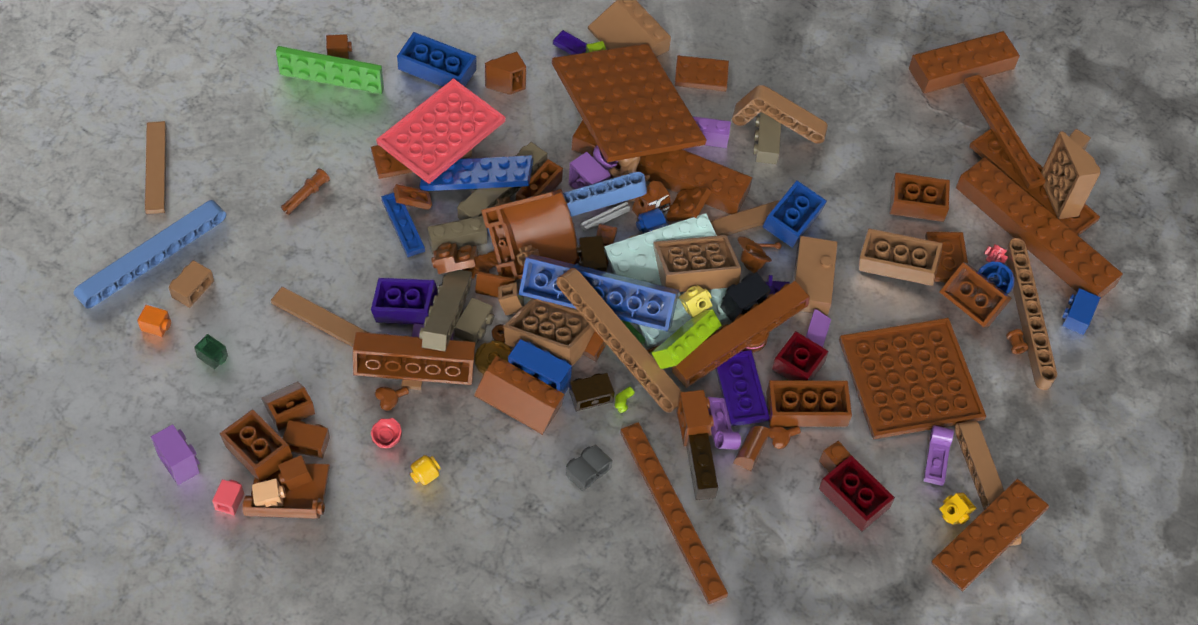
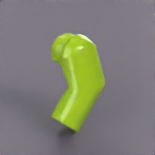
[614,386,635,413]

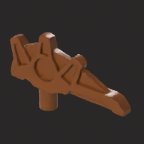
[462,250,498,280]

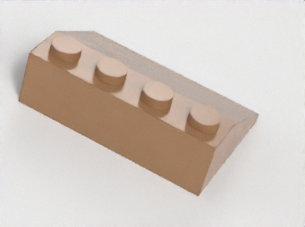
[588,0,671,57]
[1041,131,1100,219]
[653,235,741,292]
[503,298,595,366]

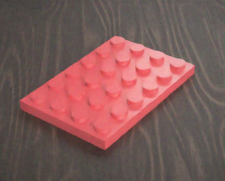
[376,78,505,184]

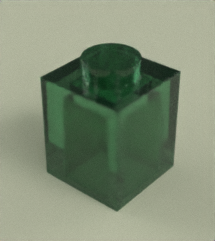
[194,334,228,369]

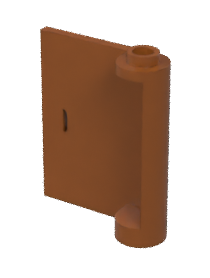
[243,464,330,519]

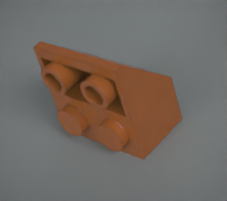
[485,52,526,95]
[261,382,315,431]

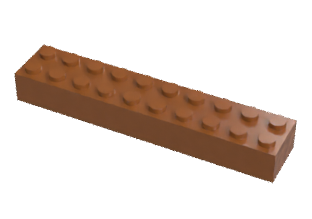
[572,120,753,215]
[956,157,1123,299]

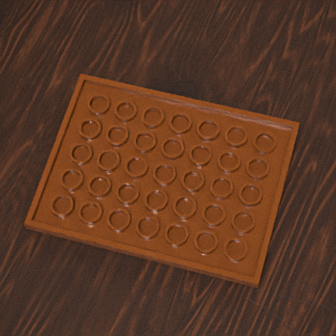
[552,44,707,162]

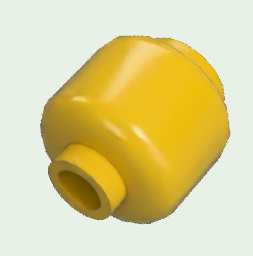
[409,455,441,485]

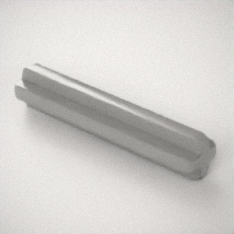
[580,202,630,232]

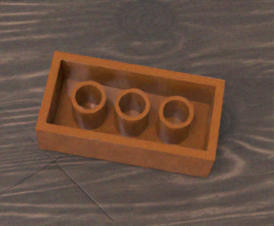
[766,380,852,427]

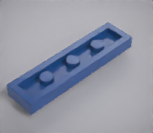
[381,193,425,258]

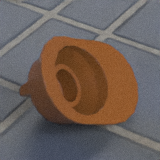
[738,236,772,273]

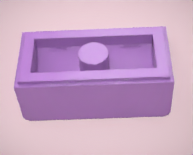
[806,309,831,347]

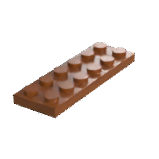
[931,478,1049,592]

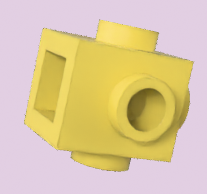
[679,285,713,318]

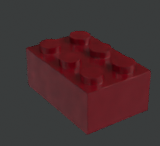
[819,455,895,531]

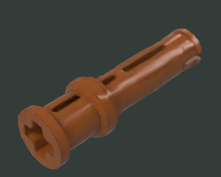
[281,168,330,215]

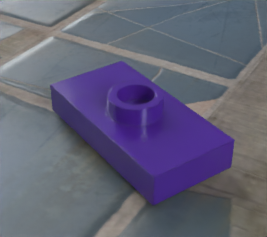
[553,30,587,55]

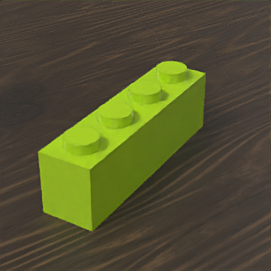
[651,309,722,369]

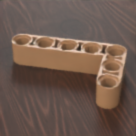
[732,85,828,143]

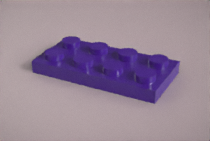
[716,350,770,427]

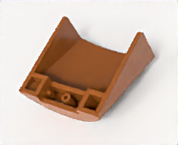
[481,189,580,280]

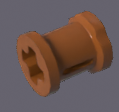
[1006,329,1029,354]

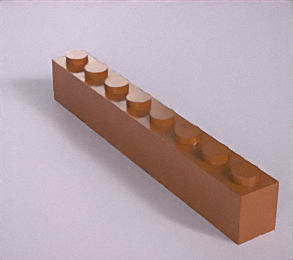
[672,281,810,388]

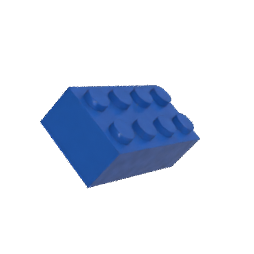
[397,32,477,87]

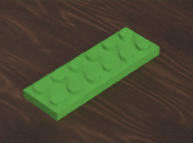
[276,46,384,94]

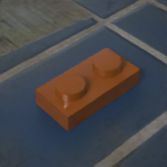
[393,184,432,210]

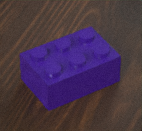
[371,278,438,325]

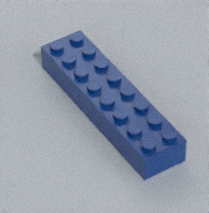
[519,254,679,332]

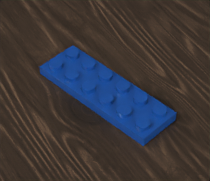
[420,155,533,191]

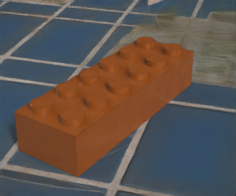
[909,31,1020,94]
[353,332,475,385]

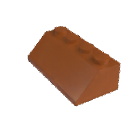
[474,356,565,435]

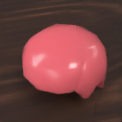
[371,417,402,449]

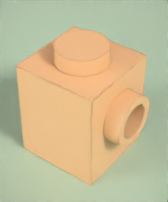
[252,479,286,508]

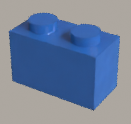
[1062,288,1101,335]

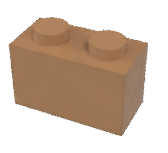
[169,260,214,308]

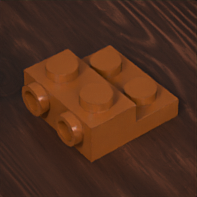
[431,242,478,274]

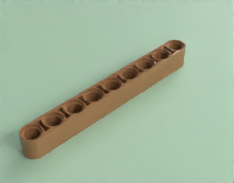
[1005,238,1057,390]
[556,268,682,413]

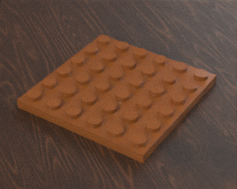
[839,318,986,440]

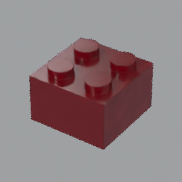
[772,331,829,381]

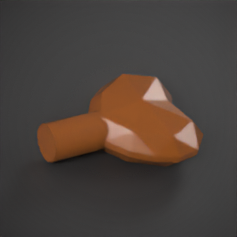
[375,387,409,411]
[769,426,801,449]

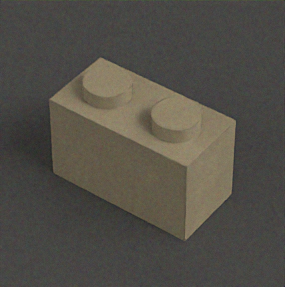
[455,297,495,346]

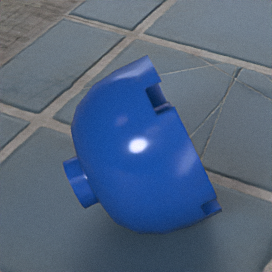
[978,262,1015,295]

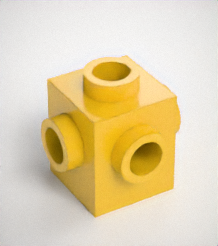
[939,493,977,525]

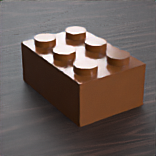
[890,173,950,222]
[940,262,1012,328]
[219,409,294,482]

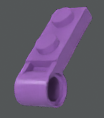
[708,397,741,450]
[923,425,954,486]

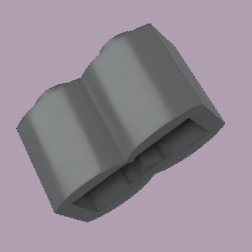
[566,445,613,491]

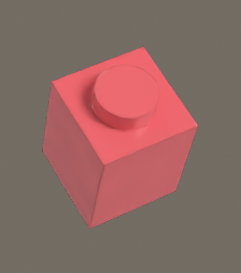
[212,479,244,515]

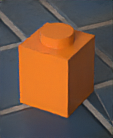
[137,305,171,337]

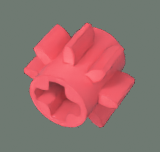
[984,244,1008,264]

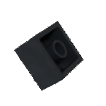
[720,272,771,322]

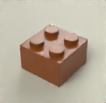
[677,390,714,446]

